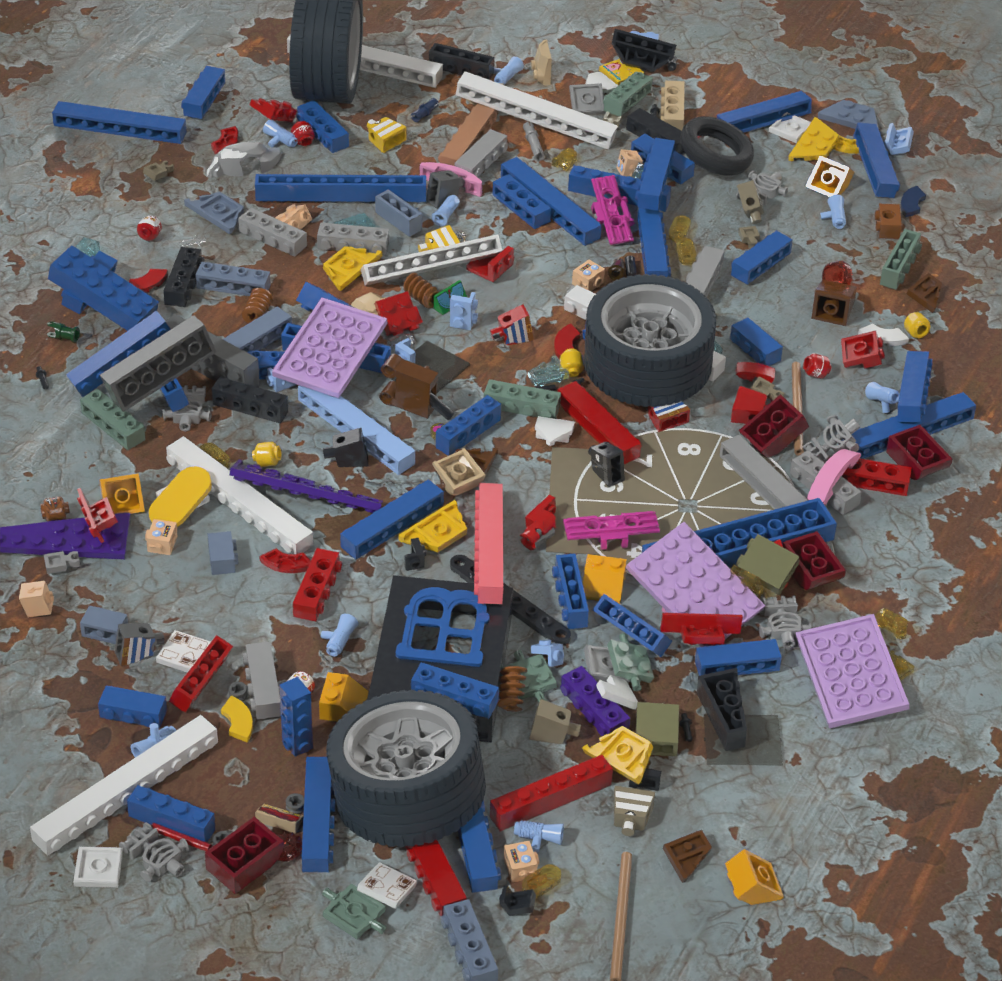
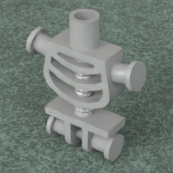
[736,171,788,206]
[163,385,212,431]
[803,415,860,463]
[759,596,811,649]
[119,822,189,882]

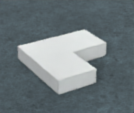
[596,675,638,709]

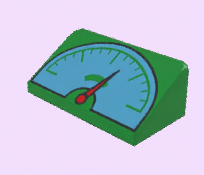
[434,280,467,315]

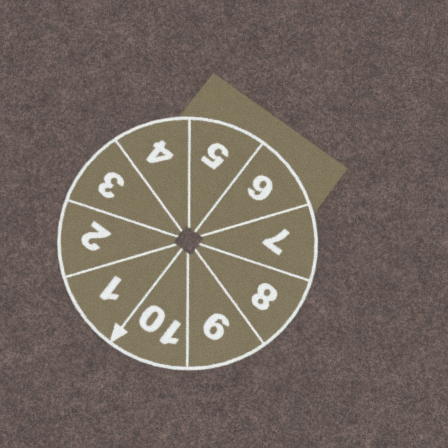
[546,428,795,582]

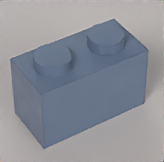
[207,531,239,575]
[80,606,128,644]

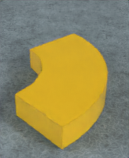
[833,135,859,154]
[221,696,253,743]

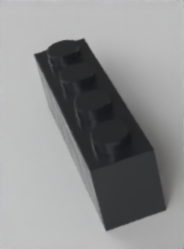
[626,108,684,154]

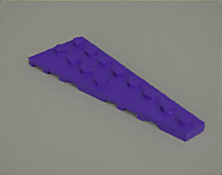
[229,459,383,513]
[0,513,130,560]

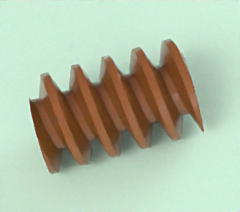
[403,272,440,308]
[242,288,273,324]
[497,666,527,712]

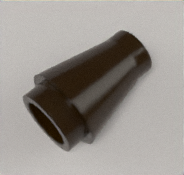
[608,258,625,281]

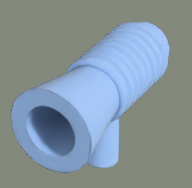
[494,57,524,85]
[263,120,298,148]
[820,194,846,229]
[432,195,460,226]
[865,382,900,413]
[321,614,359,657]
[131,723,176,758]
[514,820,564,853]

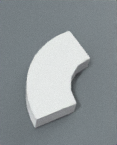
[858,324,909,346]

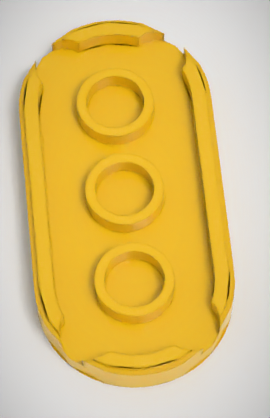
[149,466,212,527]

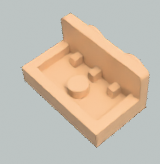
[276,204,312,230]

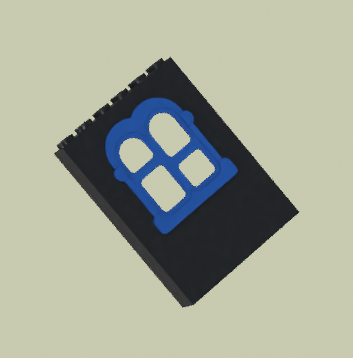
[368,575,513,743]

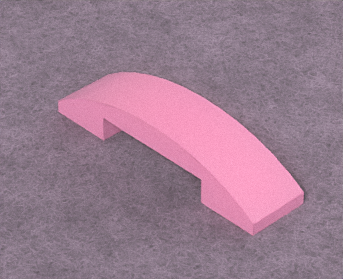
[420,162,482,197]
[807,449,861,505]

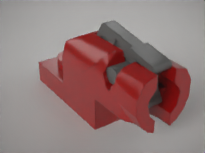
[520,494,556,550]

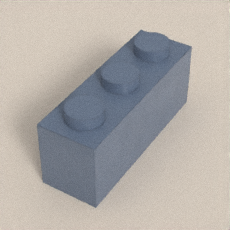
[375,190,422,237]

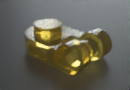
[551,148,577,171]
[875,608,908,640]

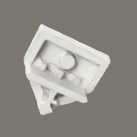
[585,72,618,96]
[535,416,575,446]

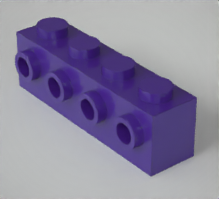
[560,666,630,736]

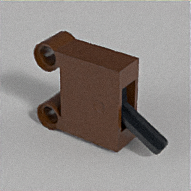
[379,354,454,420]

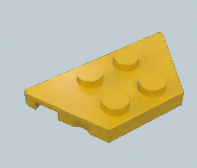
[788,117,839,161]
[323,246,382,291]
[399,500,467,552]
[582,726,653,784]

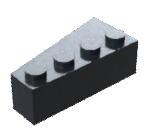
[697,668,747,751]

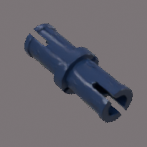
[411,98,439,122]

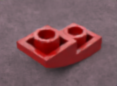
[736,362,775,383]

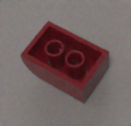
[738,394,809,457]
[886,425,953,480]
[783,531,846,590]
[205,816,284,894]

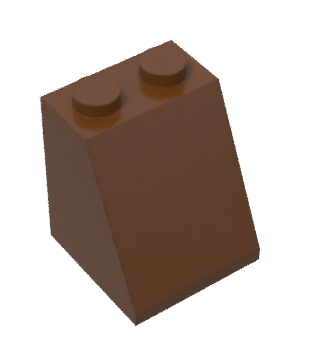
[811,279,857,326]

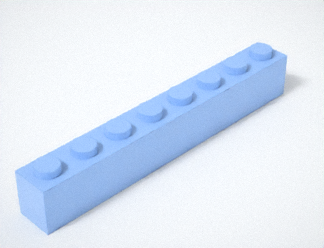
[298,385,415,475]

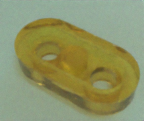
[669,215,691,242]
[676,238,696,265]
[199,443,230,469]
[522,864,561,898]

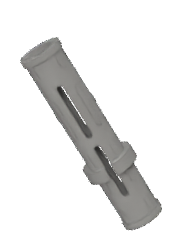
[523,122,545,161]

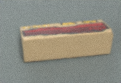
[255,804,304,834]

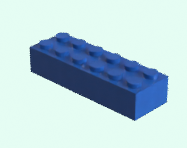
[48,245,159,331]

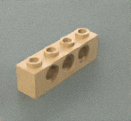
[660,80,685,131]

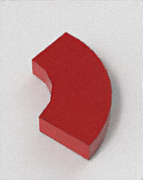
[211,126,238,154]
[129,269,168,293]
[554,323,581,360]
[259,548,311,573]

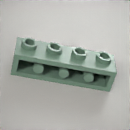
[603,72,653,116]
[880,229,922,289]
[484,379,561,419]
[80,389,146,450]

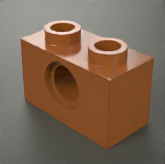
[875,203,902,239]

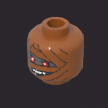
[40,496,70,522]

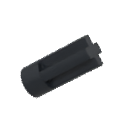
[624,256,636,276]

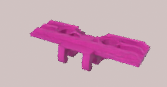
[591,175,635,245]
[563,511,660,550]

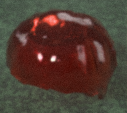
[822,260,853,285]

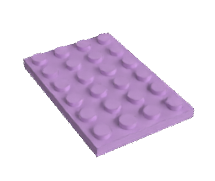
[272,298,387,398]
[626,522,765,647]
[796,614,910,728]

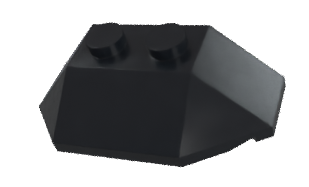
[611,29,677,72]

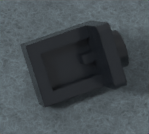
[404,538,426,571]
[629,768,662,791]
[499,885,536,916]

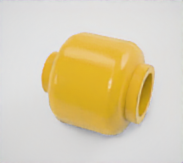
[904,312,931,338]
[560,349,584,377]
[252,441,282,467]

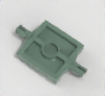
[607,633,654,691]
[504,650,557,702]
[322,884,386,939]

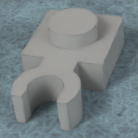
[44,551,80,574]

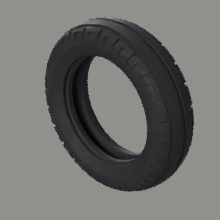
[680,116,754,176]

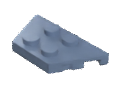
[818,100,878,129]
[184,192,244,234]

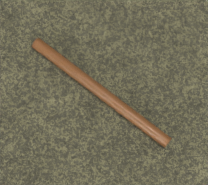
[792,362,804,456]
[610,852,632,981]

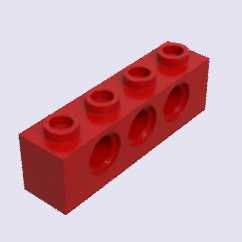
[842,458,912,496]
[293,548,342,622]
[169,635,233,713]

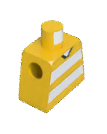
[367,117,407,153]
[418,225,460,252]

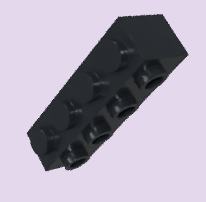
[429,43,495,80]
[163,247,204,307]
[212,377,288,424]

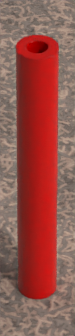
[151,823,212,852]

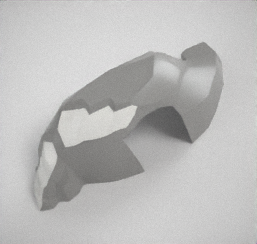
[207,142,281,178]

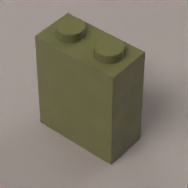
[736,534,799,595]
[636,702,679,756]

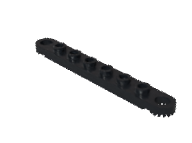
[450,555,571,645]

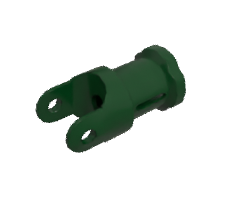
[47,321,80,343]

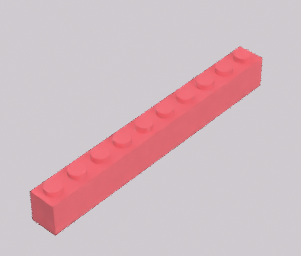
[474,483,503,604]

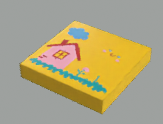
[599,58,644,86]

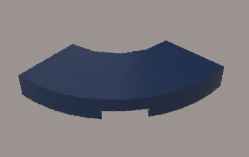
[900,186,926,218]

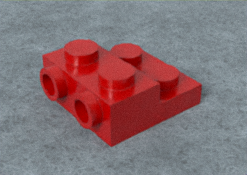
[249,98,297,122]
[374,291,423,337]
[841,330,885,369]

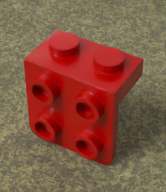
[466,246,515,282]

